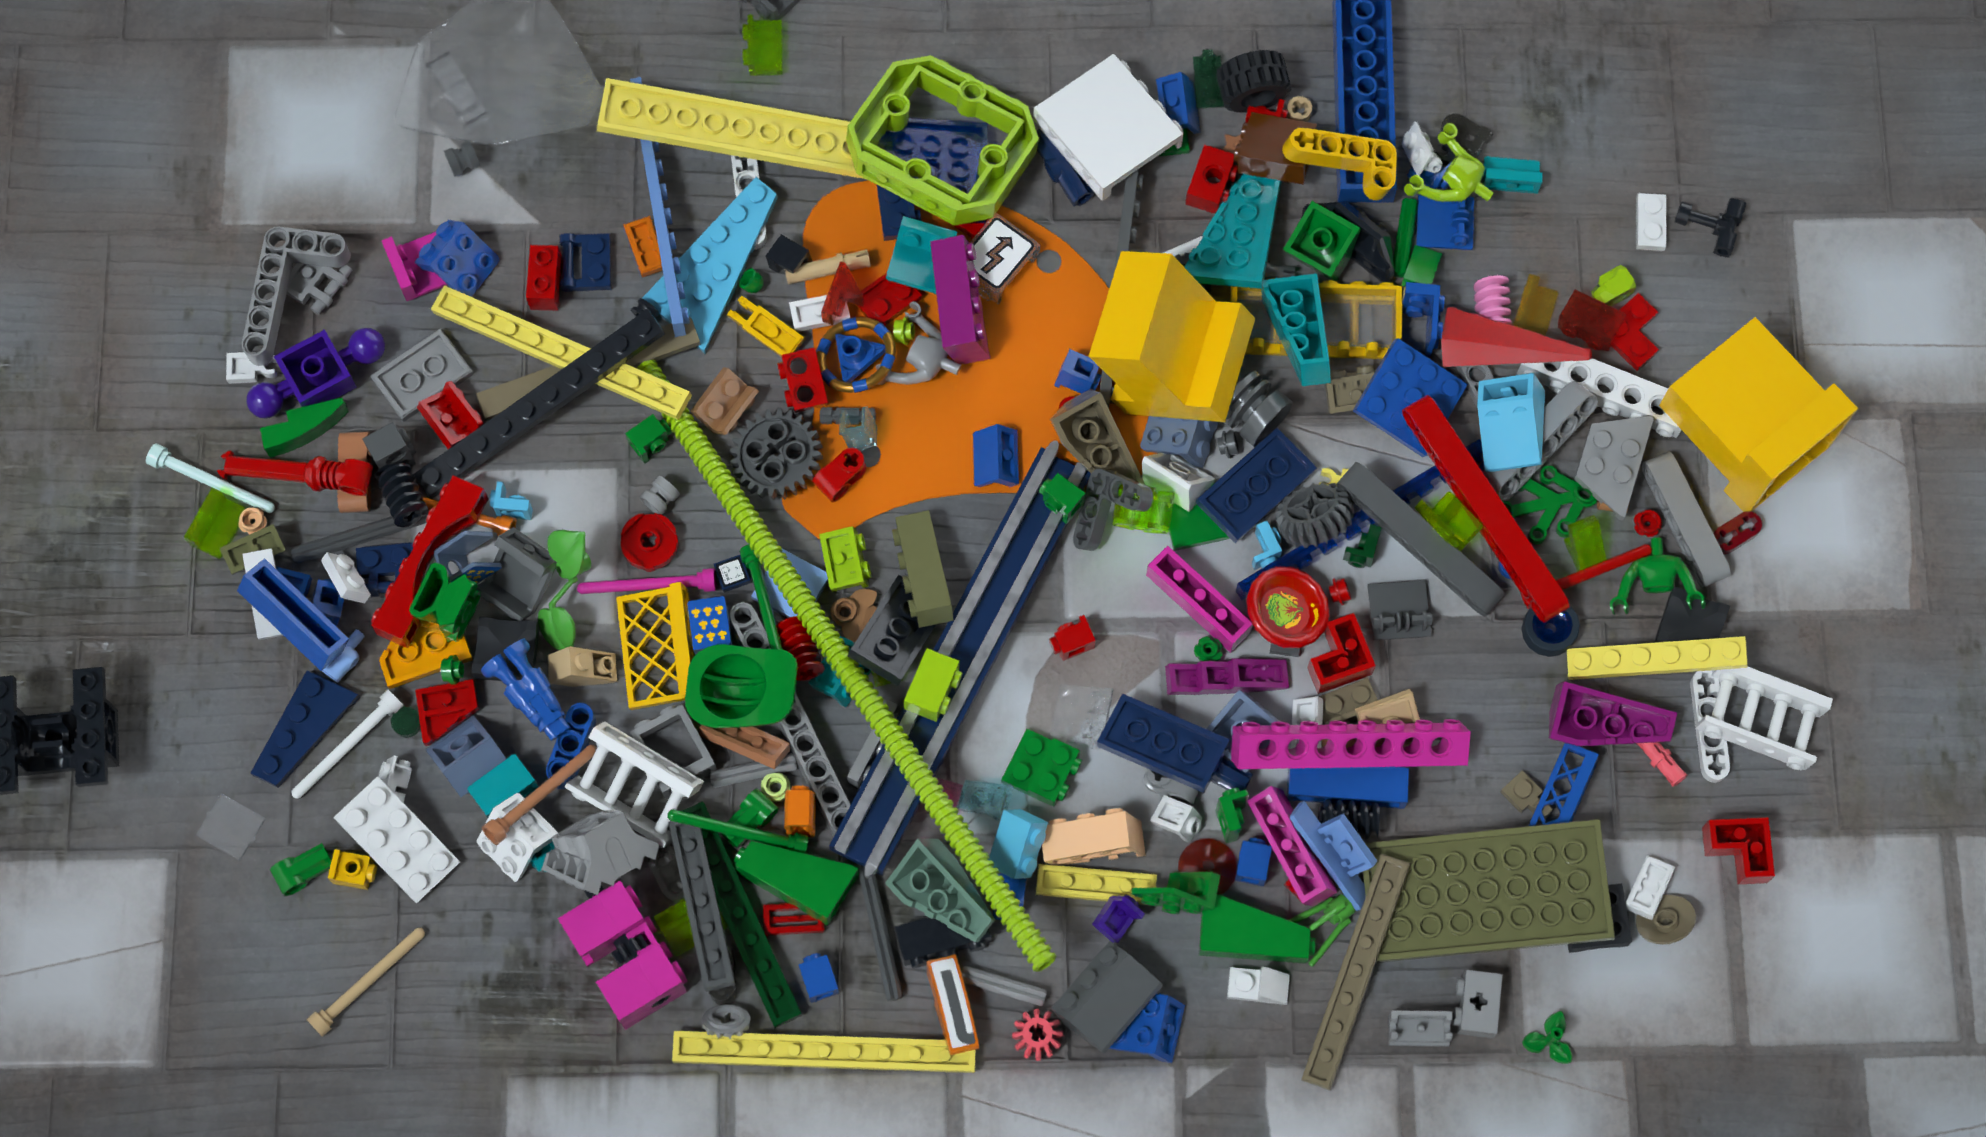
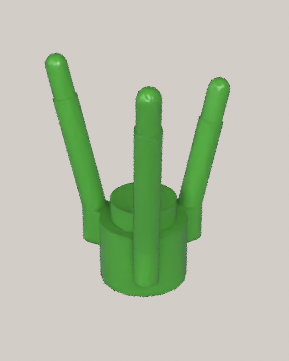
[1288,894,1355,967]

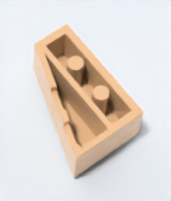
[1042,808,1146,866]

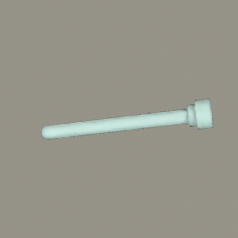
[146,443,275,513]

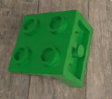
[1131,872,1220,914]

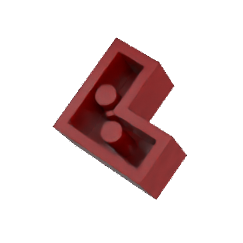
[1307,613,1376,694]
[1702,817,1775,884]

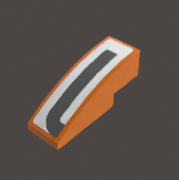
[927,954,979,1055]

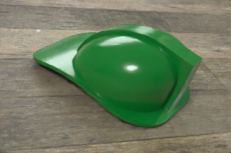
[685,644,797,728]

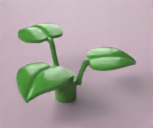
[538,530,591,650]

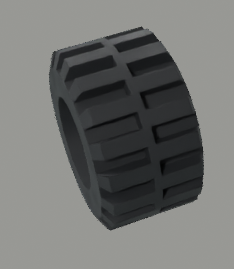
[1216,50,1292,113]

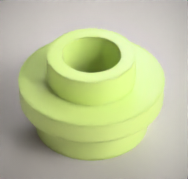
[761,772,790,802]

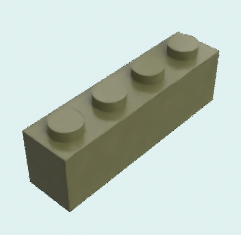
[892,510,954,628]

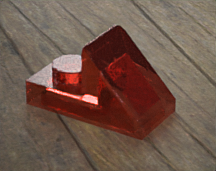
[821,261,864,325]

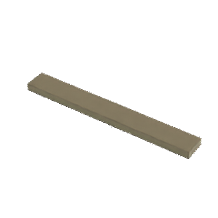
[476,317,701,422]
[1301,854,1410,1091]

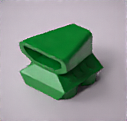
[409,562,481,642]

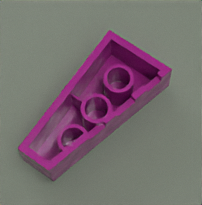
[930,235,990,365]

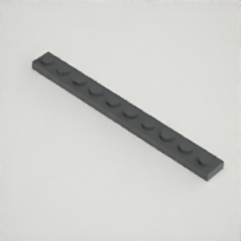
[1099,165,1145,408]

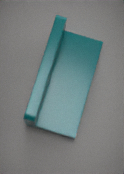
[1482,156,1543,194]
[467,754,539,818]

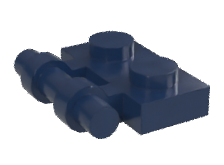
[356,542,413,598]

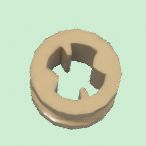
[1287,96,1312,122]

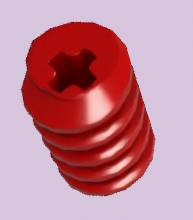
[776,616,825,681]

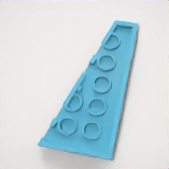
[642,177,778,354]

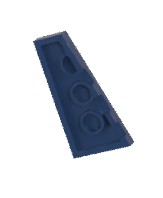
[250,671,360,788]

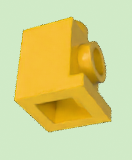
[328,849,377,890]

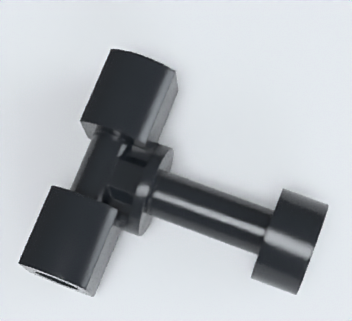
[1674,198,1746,257]

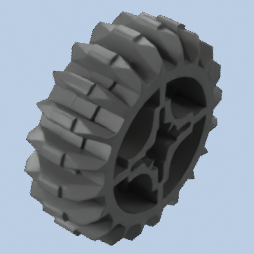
[1275,482,1354,548]

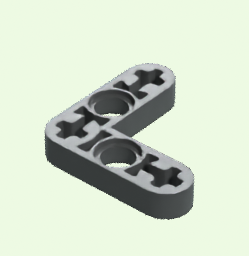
[1073,469,1153,551]

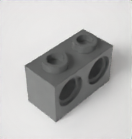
[362,422,416,469]

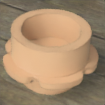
[238,507,267,535]

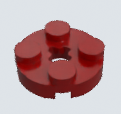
[620,513,679,572]

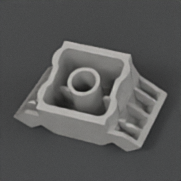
[542,811,659,895]

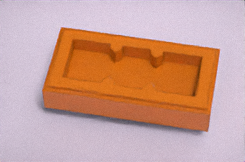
[623,216,663,277]

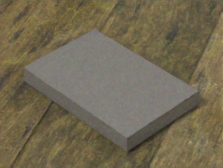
[370,328,474,422]

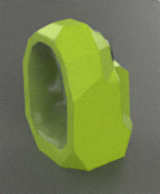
[1591,265,1636,311]

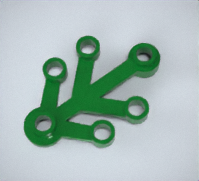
[1502,465,1598,545]

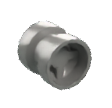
[639,476,680,515]

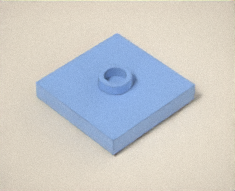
[751,549,828,618]

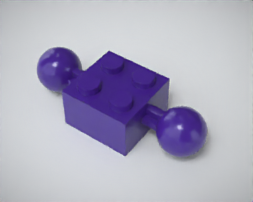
[246,328,385,419]

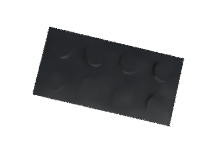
[847,574,936,686]

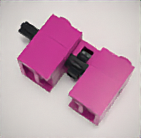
[558,881,688,1030]

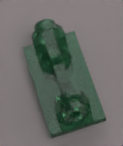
[1193,49,1224,108]

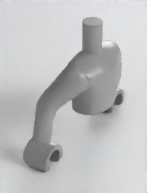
[871,302,962,385]

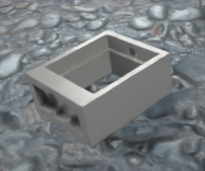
[630,704,717,799]

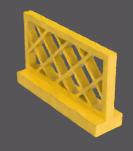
[616,582,695,710]

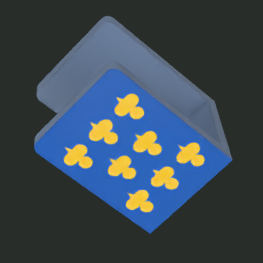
[433,531,502,584]
[687,596,733,655]

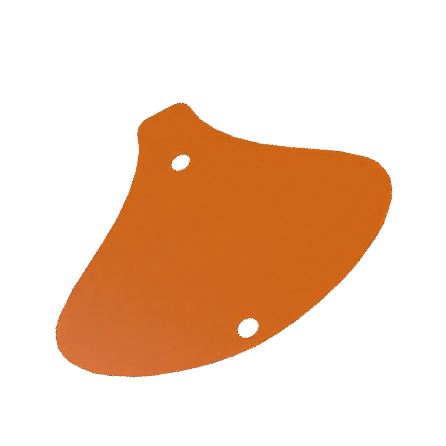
[782,180,1157,539]

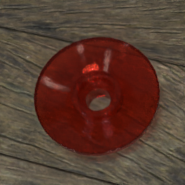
[1178,839,1237,895]

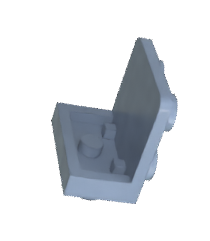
[1140,416,1218,468]

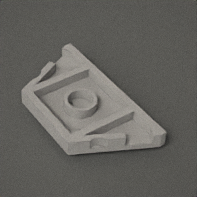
[1574,416,1654,521]

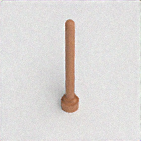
[482,745,597,845]

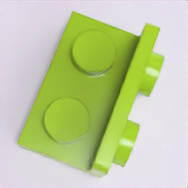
[819,526,872,592]

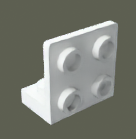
[477,793,558,882]

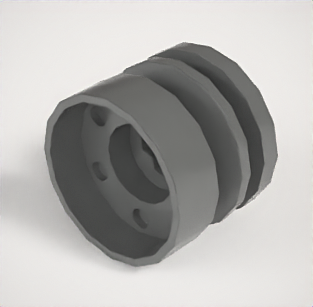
[1226,370,1293,448]

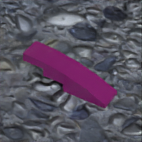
[1165,658,1289,695]

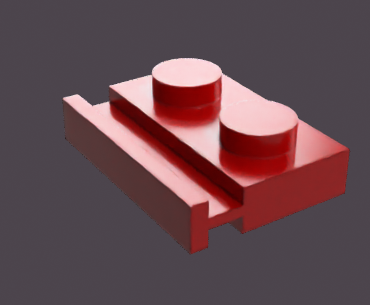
[852,273,922,326]

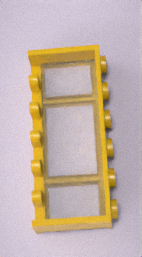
[1230,278,1402,359]

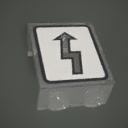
[970,213,1040,305]

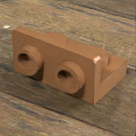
[690,367,759,435]

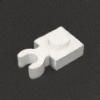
[226,352,277,384]

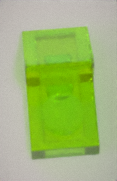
[1564,515,1607,571]

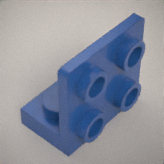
[1402,282,1445,357]
[1109,994,1185,1063]

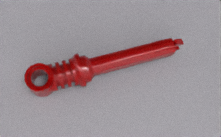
[217,451,373,496]

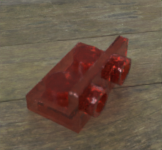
[1558,289,1626,352]

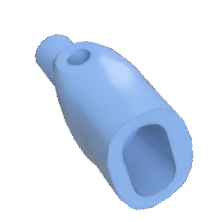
[322,629,365,683]

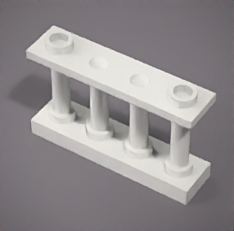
[1695,667,1833,770]
[565,721,704,848]

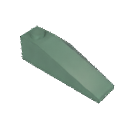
[885,839,995,942]

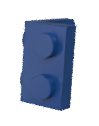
[414,220,499,297]

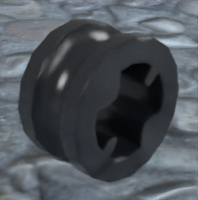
[631,298,659,317]

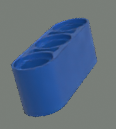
[546,703,597,790]

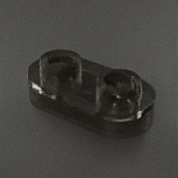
[648,845,685,902]

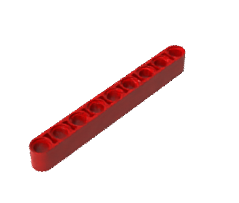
[1402,395,1570,623]

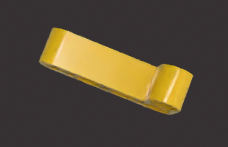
[1282,128,1397,200]

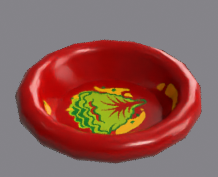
[1246,566,1330,648]

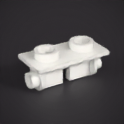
[1401,122,1442,176]
[379,756,412,803]

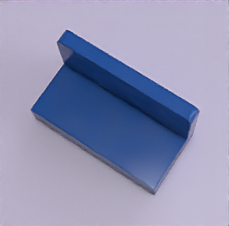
[1156,72,1200,134]
[973,424,1019,487]

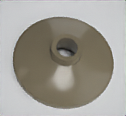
[1636,895,1696,945]

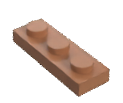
[699,725,790,769]

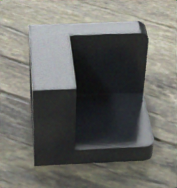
[765,234,812,273]

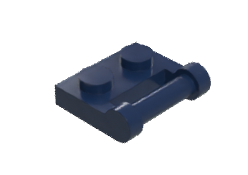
[559,233,611,292]

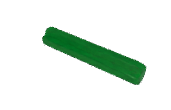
[1393,198,1418,278]

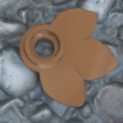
[831,589,877,642]

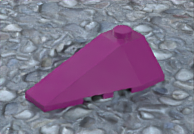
[1549,681,1677,746]

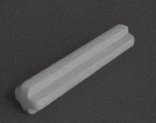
[710,754,797,788]
[961,966,1047,1006]

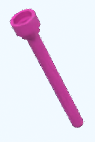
[577,568,717,594]

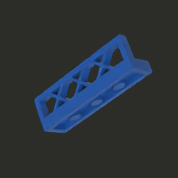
[1529,743,1599,826]

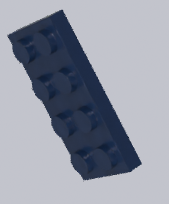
[1195,428,1317,544]
[1097,693,1230,793]

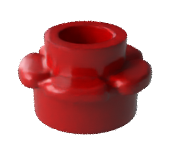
[1634,510,1662,537]
[1328,578,1352,605]

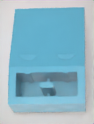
[1477,373,1545,473]

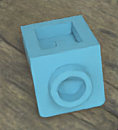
[490,482,533,520]

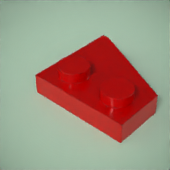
[415,679,479,746]

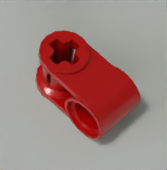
[812,448,866,503]

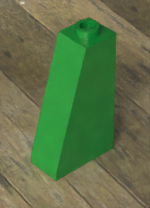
[734,841,859,926]
[1199,894,1315,964]

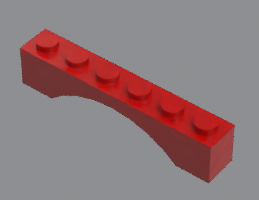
[371,475,489,648]

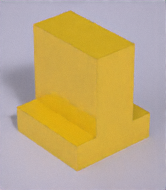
[1089,251,1255,422]
[1659,317,1858,512]

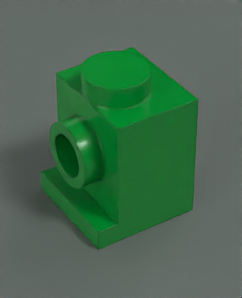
[625,414,672,464]
[1039,473,1086,524]

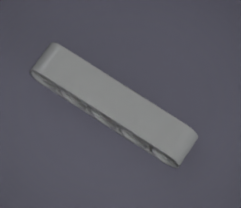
[1483,381,1598,500]
[1641,452,1731,588]

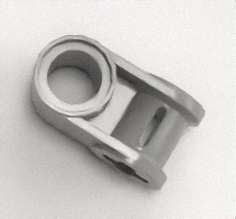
[1144,769,1199,806]

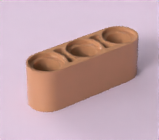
[337,432,372,513]

